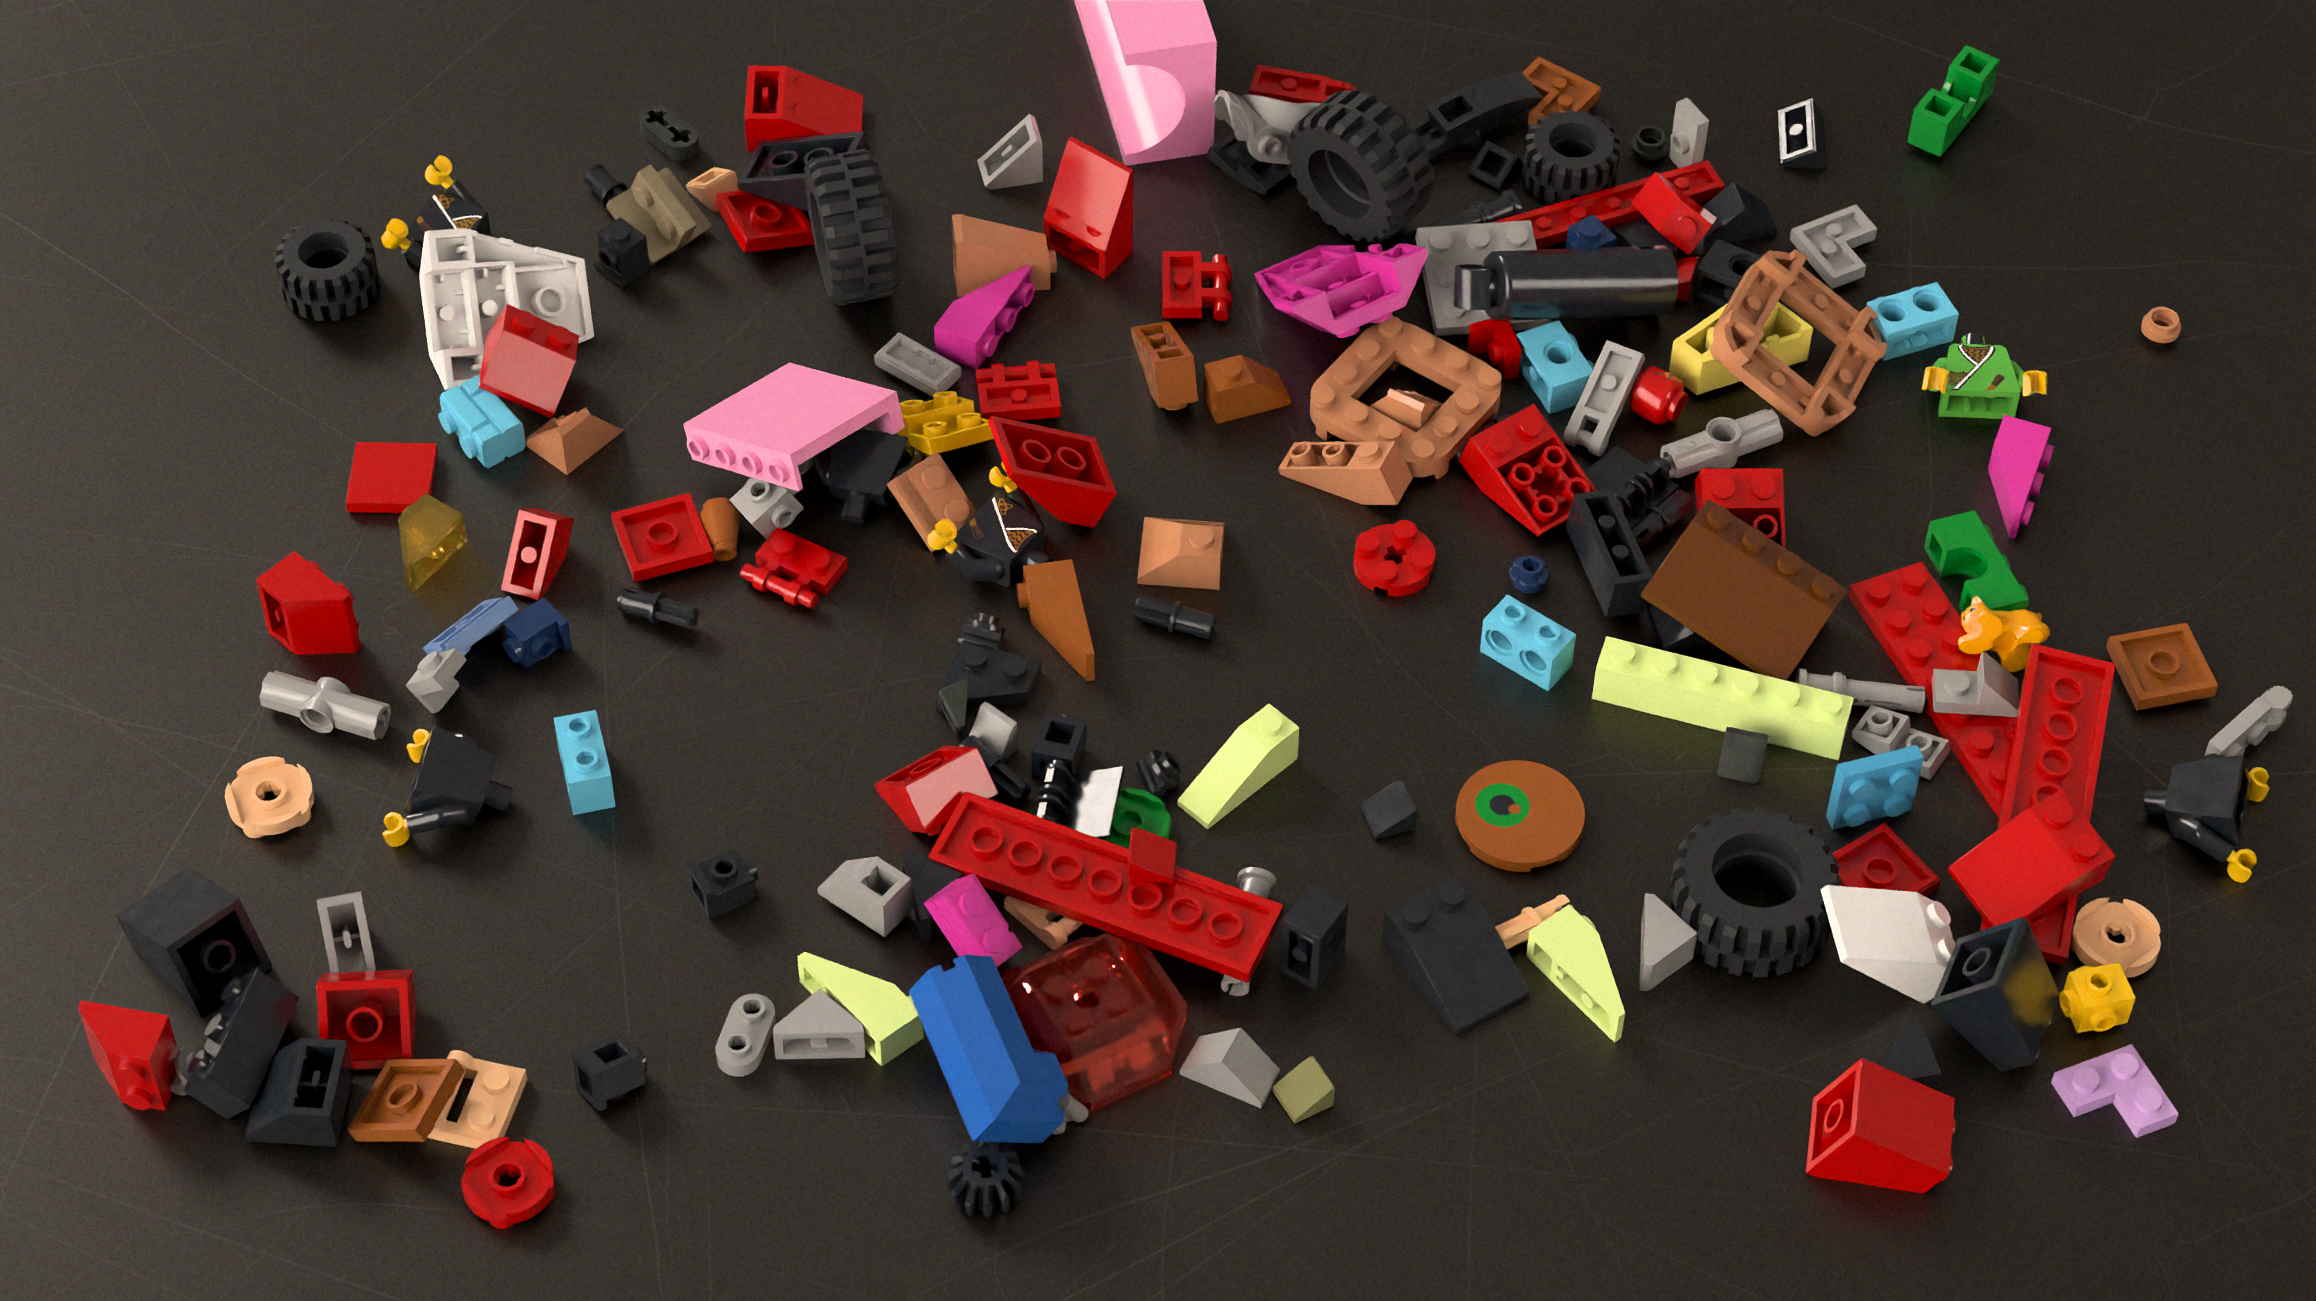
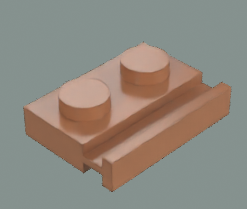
[887,451,977,552]

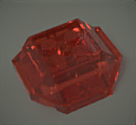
[1002,933,1187,1112]

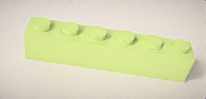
[1592,636,1854,760]

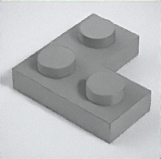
[1790,204,1877,289]

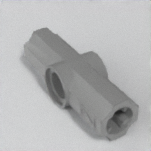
[1660,409,1783,479]
[259,671,392,740]

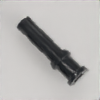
[1407,189,1523,246]

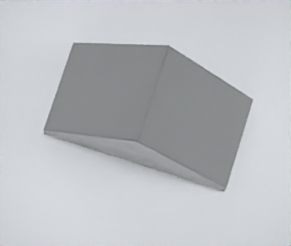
[977,114,1043,190]
[316,891,376,973]
[1639,893,1698,991]
[773,989,865,1060]
[1180,1028,1280,1108]

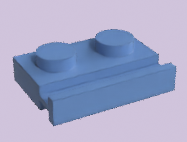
[423,596,519,656]

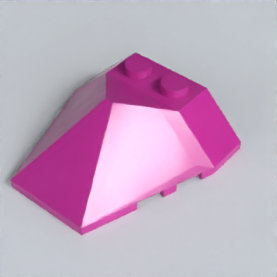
[1254,244,1428,338]

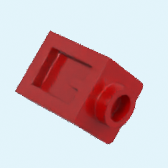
[1467,319,1522,380]

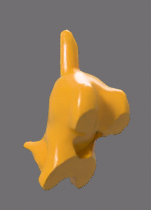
[1958,596,2050,672]

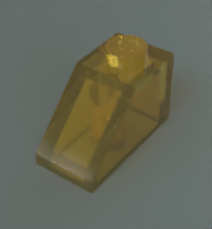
[398,493,467,592]

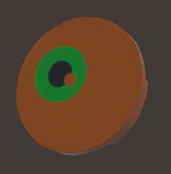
[1455,760,1585,872]

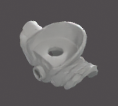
[1213,90,1321,165]

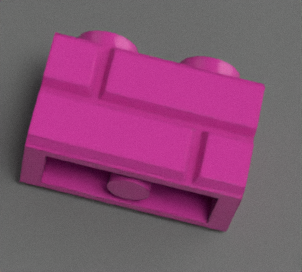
[924,874,1022,967]

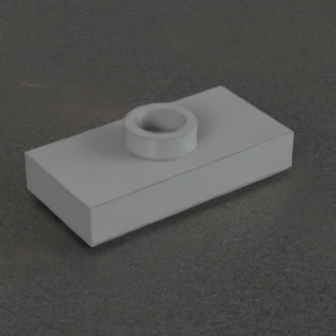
[1669,98,1709,168]
[874,332,961,397]

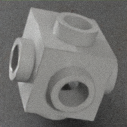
[730,477,804,539]

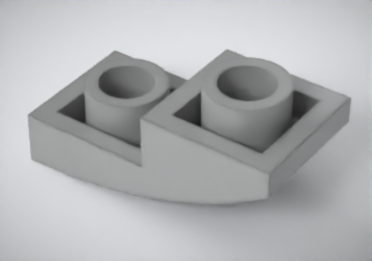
[1852,705,1950,780]

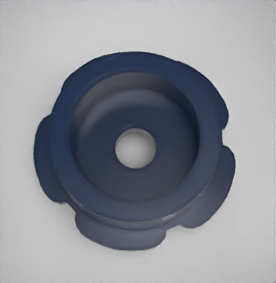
[1509,555,1550,593]

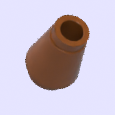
[699,497,740,561]

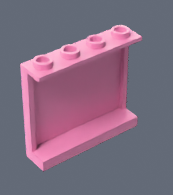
[683,363,905,491]

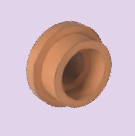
[2141,307,2181,343]

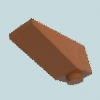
[1131,321,1198,410]
[1017,559,1095,681]

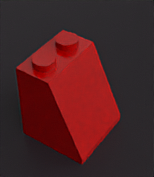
[1806,1058,1956,1194]

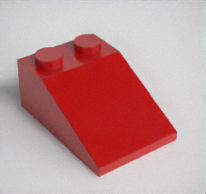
[988,416,1117,528]
[1947,789,2116,928]

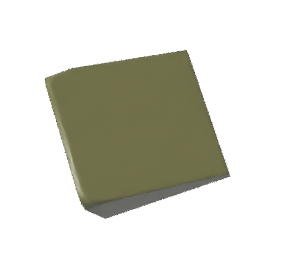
[1272,1056,1335,1124]

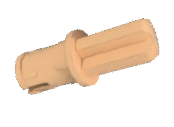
[1495,894,1574,950]

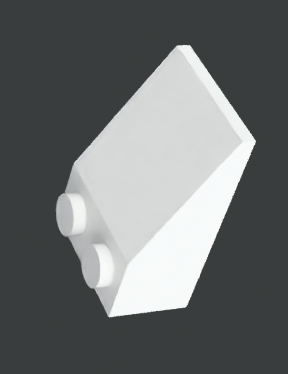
[1821,885,1956,1004]

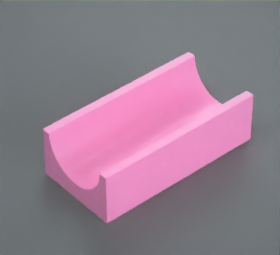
[1074,0,1217,166]

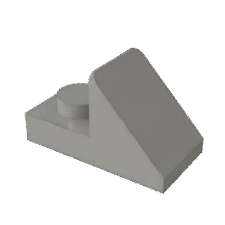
[1932,652,2019,717]

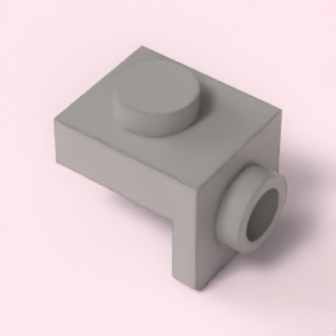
[405,648,467,713]

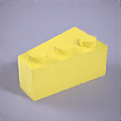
[1669,301,1813,395]

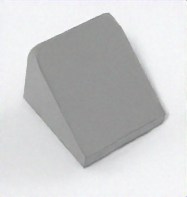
[969,702,1018,759]

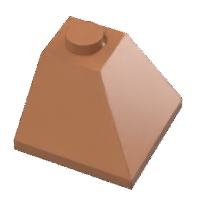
[1137,517,1225,590]

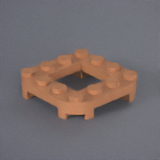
[1710,249,1887,436]
[1310,316,1502,479]

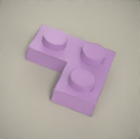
[2051,1044,2179,1138]

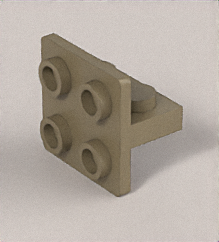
[606,164,711,265]

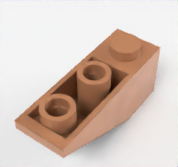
[1278,441,1413,505]

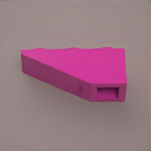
[934,265,1035,369]
[1988,415,2054,539]

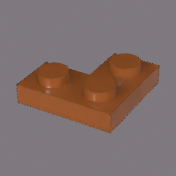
[1522,56,1601,126]

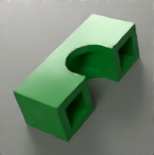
[1907,45,1999,157]
[1924,510,2029,613]

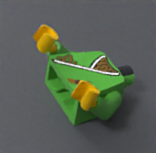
[1922,333,2047,419]

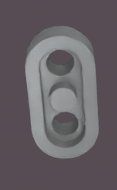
[716,994,776,1077]

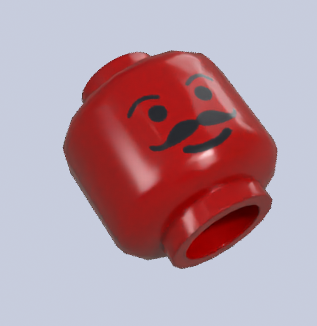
[1629,366,1688,425]

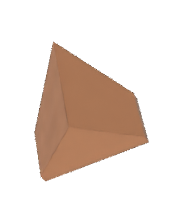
[1369,388,1443,432]
[525,408,624,475]

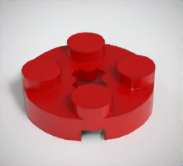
[1353,520,1436,597]
[462,1137,555,1229]

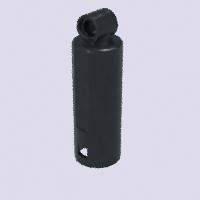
[1453,245,1678,321]

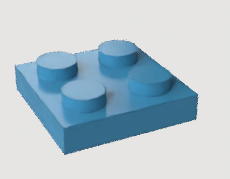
[1826,745,1924,830]

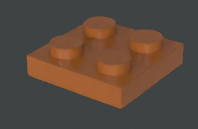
[2106,622,2218,711]
[347,1059,465,1142]

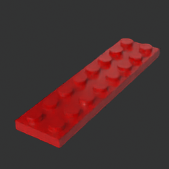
[1848,561,2020,818]
[1980,643,2116,965]
[927,791,1284,983]

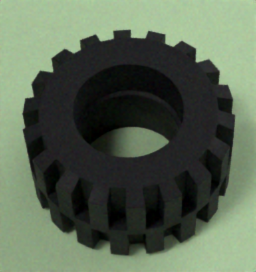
[1522,110,1621,205]
[275,218,380,321]

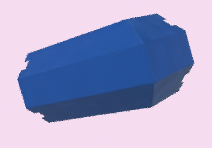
[909,955,1068,1143]

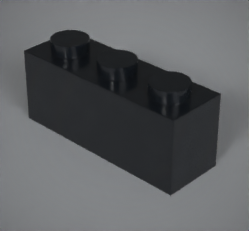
[1565,489,1653,617]
[183,969,300,1119]

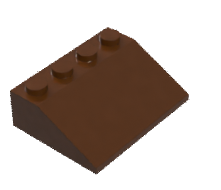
[1640,499,1848,681]

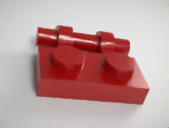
[1162,251,1233,321]
[975,360,1061,421]
[740,527,847,609]

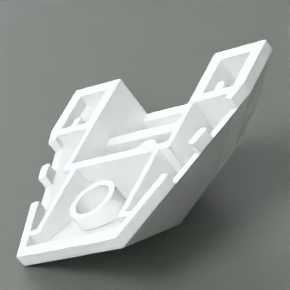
[419,228,594,390]

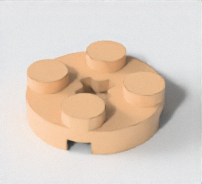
[225,757,314,838]
[2070,897,2161,978]

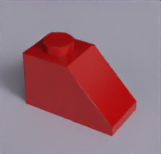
[1631,171,1716,255]
[501,508,574,600]

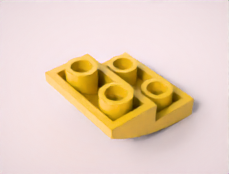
[897,391,994,455]

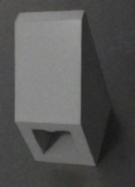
[817,856,913,937]

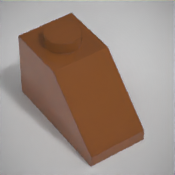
[1203,354,1291,424]

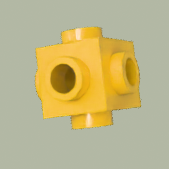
[2059,962,2135,1033]

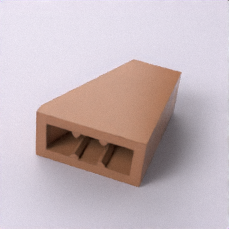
[952,214,1057,297]

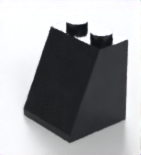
[116,867,273,1017]
[1931,917,2060,1072]

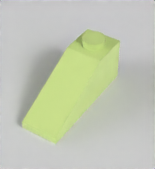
[1177,704,1299,830]
[1526,905,1625,1042]
[797,952,924,1066]

